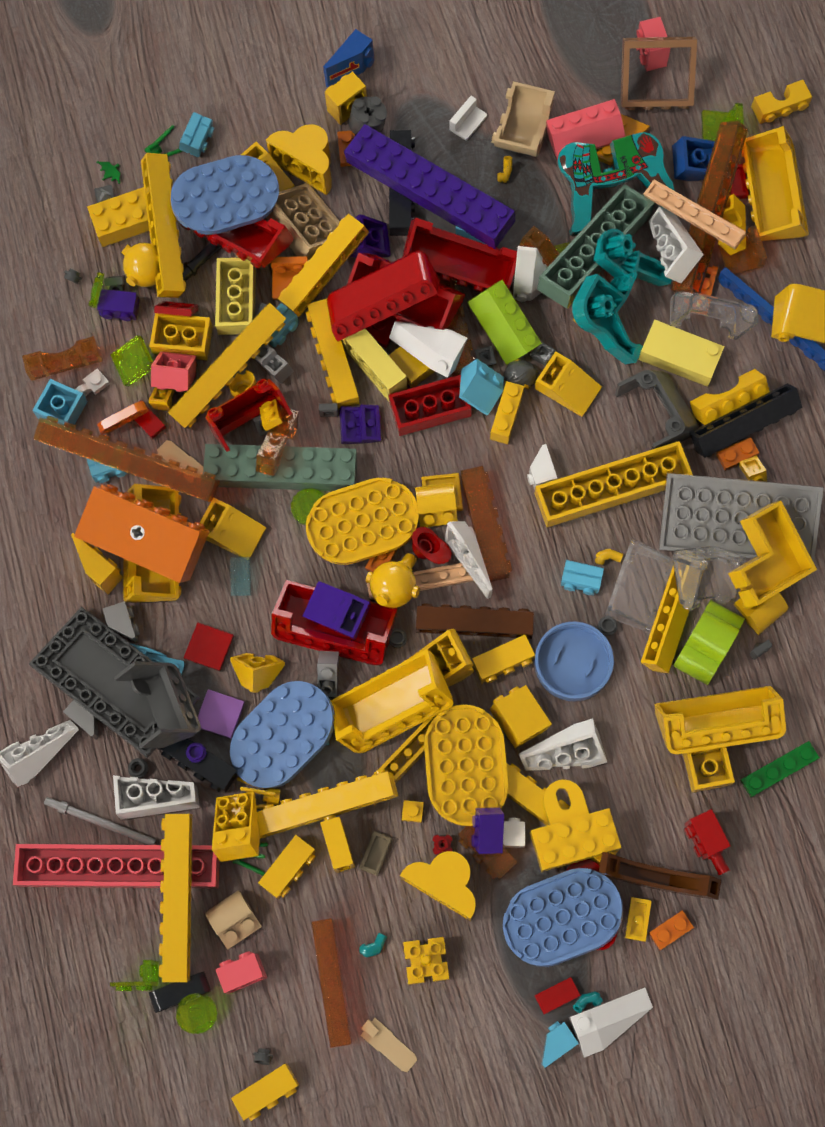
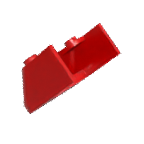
[205,378,292,452]

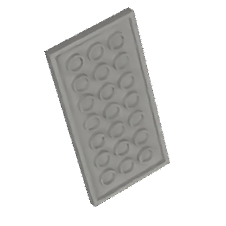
[659,473,824,562]

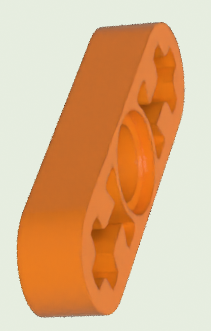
[97,401,148,434]

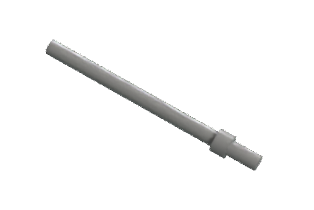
[44,797,156,845]

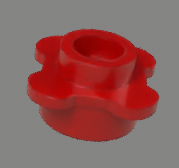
[433,835,452,855]

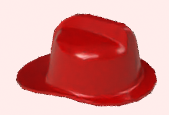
[412,527,452,564]

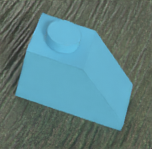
[541,1021,579,1068]

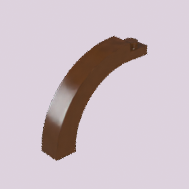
[599,852,721,900]

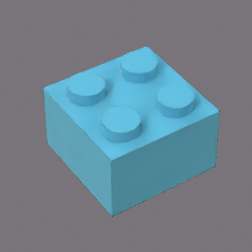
[32,379,88,433]

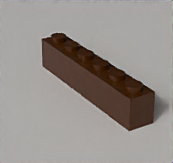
[416,603,534,639]

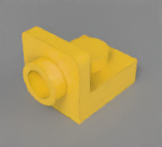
[739,455,767,482]

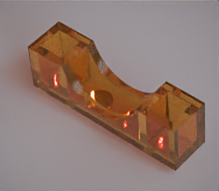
[22,336,103,381]
[256,407,299,476]

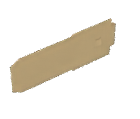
[157,440,204,484]
[360,1018,417,1072]

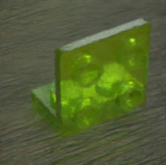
[701,103,744,147]
[110,960,159,991]

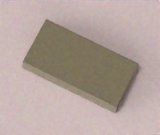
[359,831,393,876]

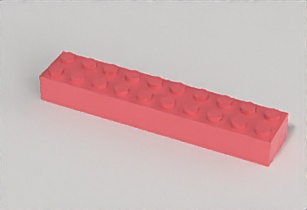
[13,844,220,889]

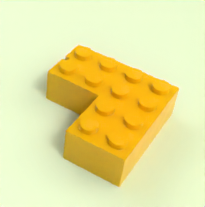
[728,500,817,608]

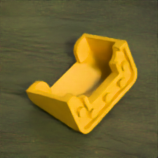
[771,284,825,343]

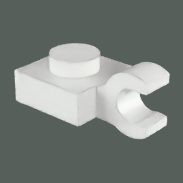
[75,369,110,397]

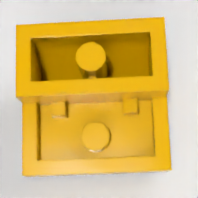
[415,483,458,527]
[733,593,788,635]

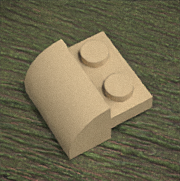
[205,890,262,950]

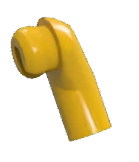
[595,549,623,565]

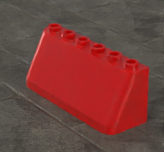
[180,218,294,269]
[403,218,517,292]
[327,251,440,342]
[347,253,465,330]
[271,580,397,666]

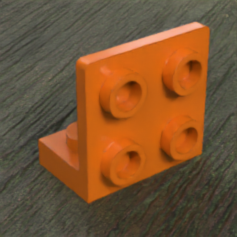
[271,256,308,300]

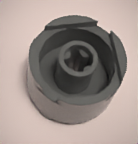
[349,96,387,134]

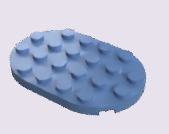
[171,155,279,235]
[230,681,335,788]
[503,868,623,967]

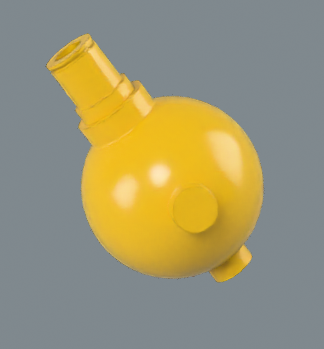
[121,243,160,287]
[366,553,420,608]

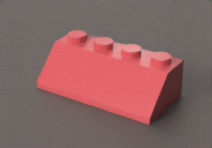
[546,99,626,162]

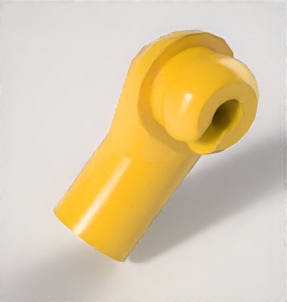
[497,156,512,183]

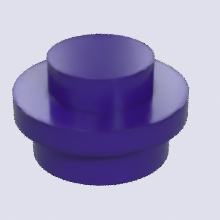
[186,742,206,763]

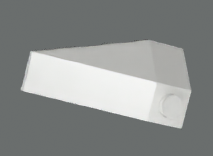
[513,246,547,302]
[389,321,468,378]
[445,521,493,599]
[519,718,607,771]
[0,720,79,787]
[569,988,653,1057]

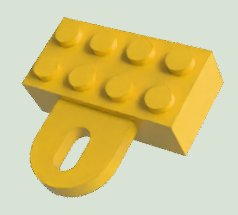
[530,780,621,872]

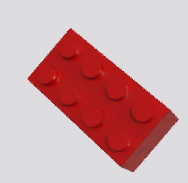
[389,375,471,436]

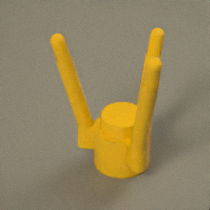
[237,777,280,809]

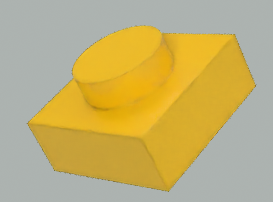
[402,800,424,823]

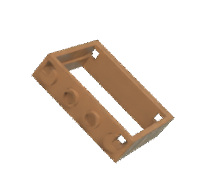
[621,36,697,110]

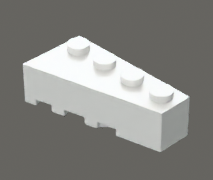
[649,207,704,283]
[113,775,200,820]

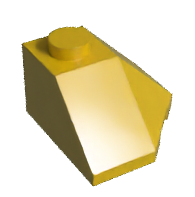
[230,653,285,692]

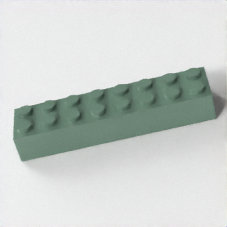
[537,184,654,309]
[203,444,357,491]

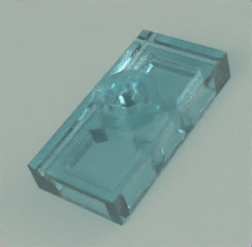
[230,557,251,596]

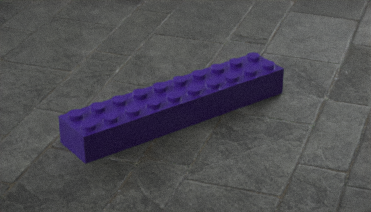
[344,124,516,249]

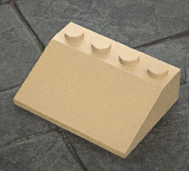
[266,183,340,260]

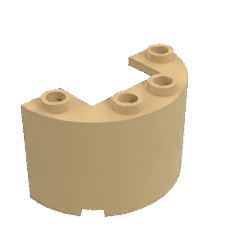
[491,81,555,157]

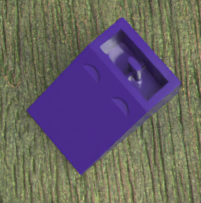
[303,581,371,640]

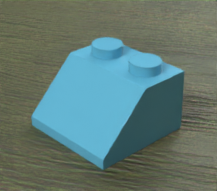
[459,359,504,416]

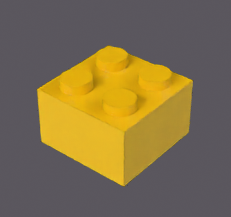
[325,71,367,125]
[683,747,735,793]

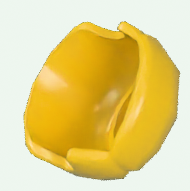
[229,370,257,397]

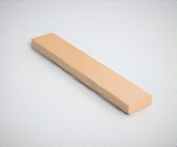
[644,179,746,249]
[367,563,474,601]

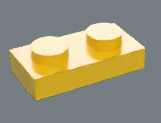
[259,399,283,431]
[625,897,651,942]

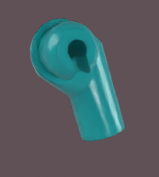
[359,933,387,958]
[573,991,603,1013]

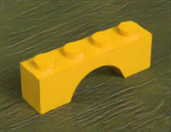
[690,369,770,425]

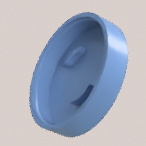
[534,622,614,701]

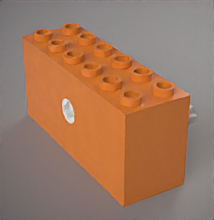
[74,484,210,583]

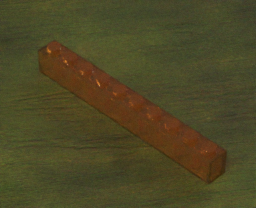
[671,121,748,297]
[33,415,220,502]

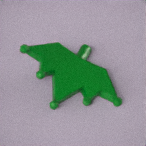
[96,161,121,184]

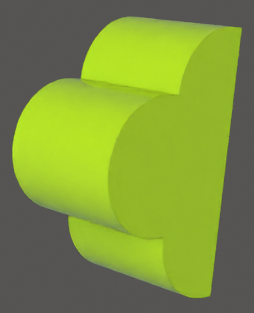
[673,599,745,685]

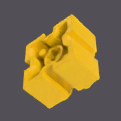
[403,937,449,985]

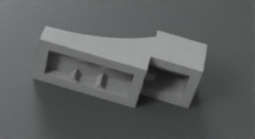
[254,344,294,384]

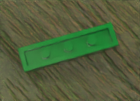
[740,741,820,798]

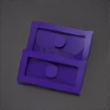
[340,404,381,444]

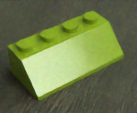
[467,280,542,365]

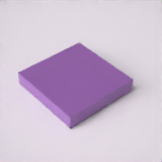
[198,689,245,739]

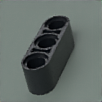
[149,971,211,1013]

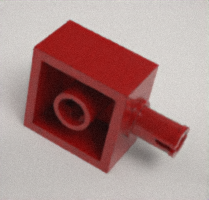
[684,809,731,876]

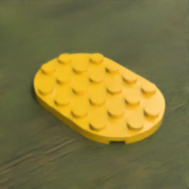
[306,478,419,565]
[424,705,508,826]

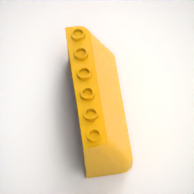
[740,126,809,241]
[123,483,181,603]
[331,649,454,753]
[654,686,786,754]

